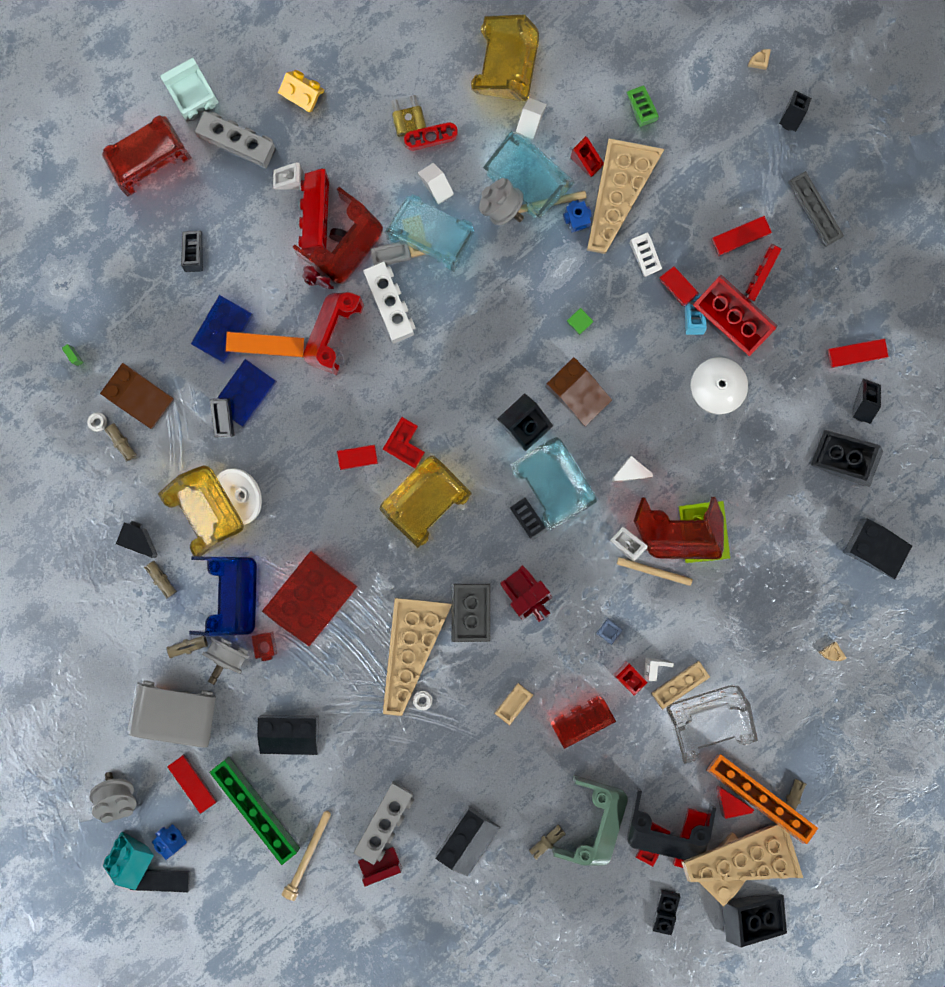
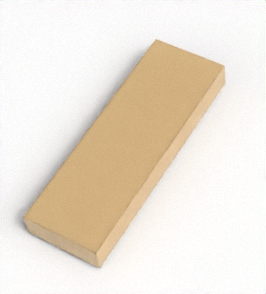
[651,661,710,710]

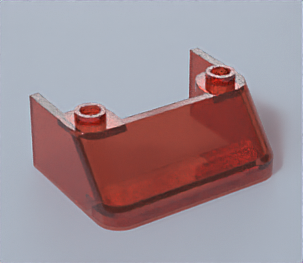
[292,187,383,284]
[633,497,724,559]

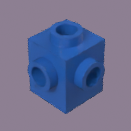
[563,200,592,233]
[152,824,187,860]

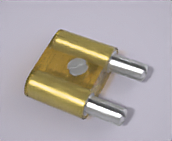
[391,95,426,137]

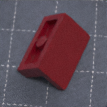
[358,847,402,887]

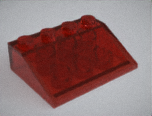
[262,551,358,647]

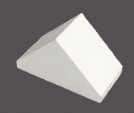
[516,98,547,140]
[273,162,303,190]
[418,163,454,205]
[612,456,653,482]
[610,527,648,561]

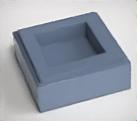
[596,618,623,645]

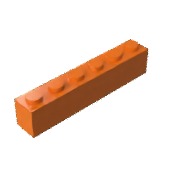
[706,754,818,844]

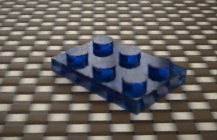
[191,295,253,364]
[217,359,277,428]

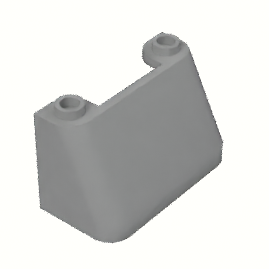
[127,680,216,748]

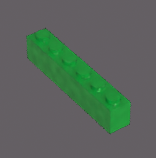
[209,757,300,865]

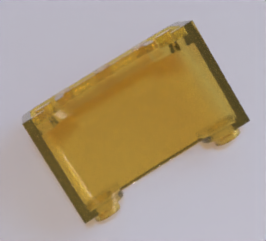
[471,15,539,101]
[379,455,472,548]
[158,465,244,560]

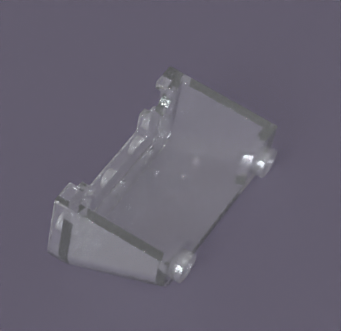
[666,685,758,764]

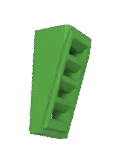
[626,85,659,127]

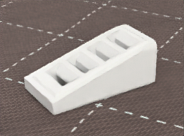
[629,232,662,277]

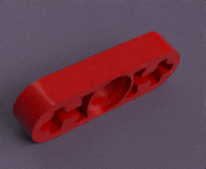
[404,122,458,151]

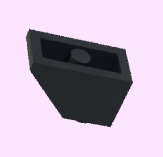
[779,90,812,132]
[853,379,881,424]
[116,520,157,558]

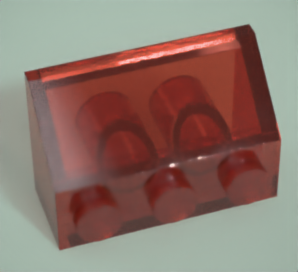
[551,696,616,749]

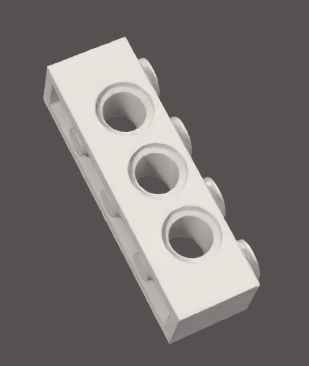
[363,262,416,344]

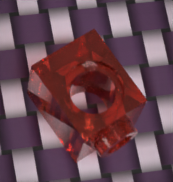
[251,631,277,661]

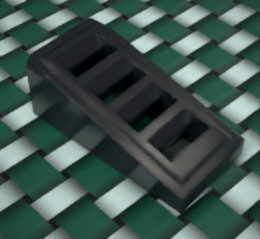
[181,231,203,272]
[510,497,548,541]

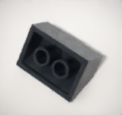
[257,715,319,755]
[435,805,500,876]

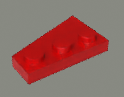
[745,244,782,302]

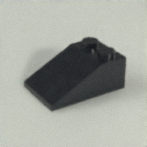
[811,430,883,487]
[843,518,912,580]
[723,894,787,947]

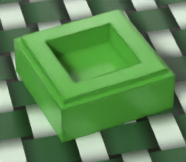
[567,308,594,335]
[62,344,84,366]

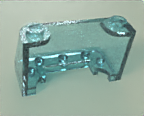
[483,131,575,218]
[385,194,474,272]
[510,437,597,531]

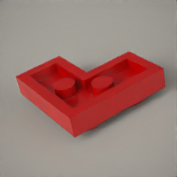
[382,417,425,469]

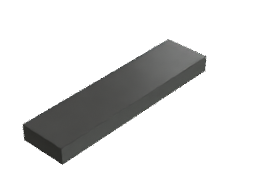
[788,171,844,247]

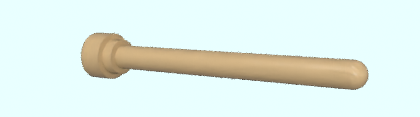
[281,811,331,901]

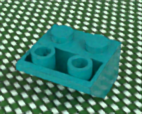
[103,832,154,890]

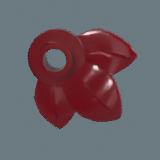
[302,266,334,290]

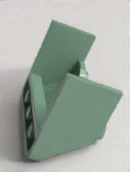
[552,775,628,866]

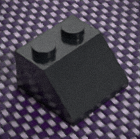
[497,393,553,452]

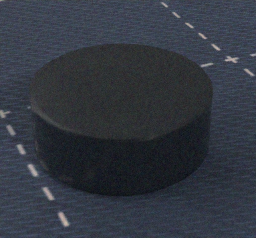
[329,228,349,243]

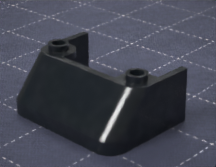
[627,788,716,860]

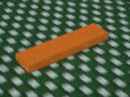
[226,332,304,357]

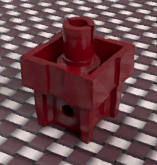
[500,565,553,622]

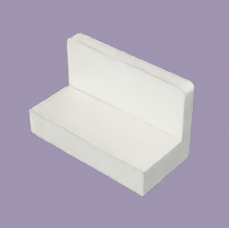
[644,658,674,681]

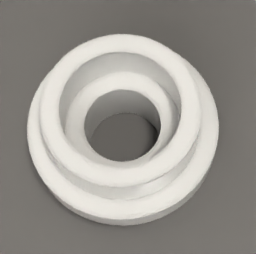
[87,412,107,432]
[413,691,432,710]

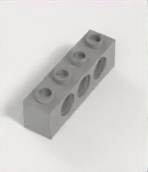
[194,111,276,169]
[354,781,414,865]

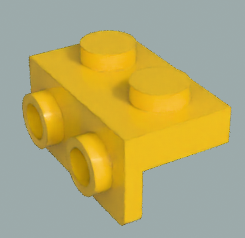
[278,70,325,112]

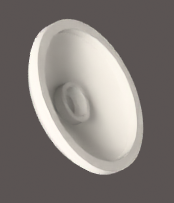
[691,357,748,414]
[212,468,262,526]

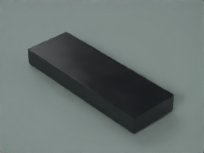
[130,870,190,893]

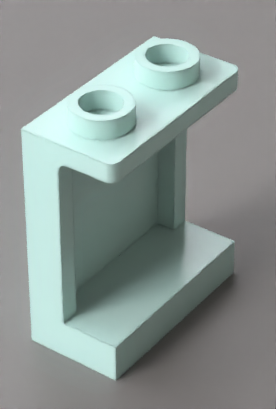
[160,58,219,121]

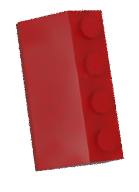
[298,168,329,254]
[693,275,778,357]

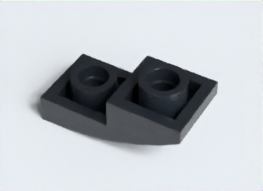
[652,889,681,936]

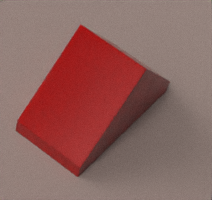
[570,136,604,177]
[613,661,648,696]
[716,785,754,819]

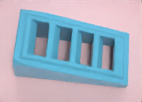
[685,294,707,335]

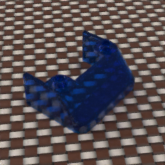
[189,556,257,636]

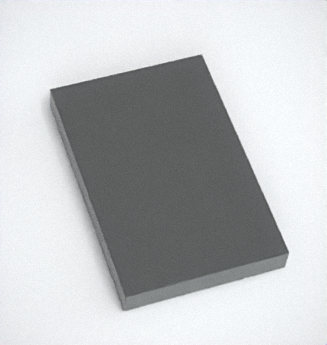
[451,584,490,642]

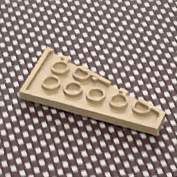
[587,139,664,254]
[383,598,452,716]
[682,823,803,882]

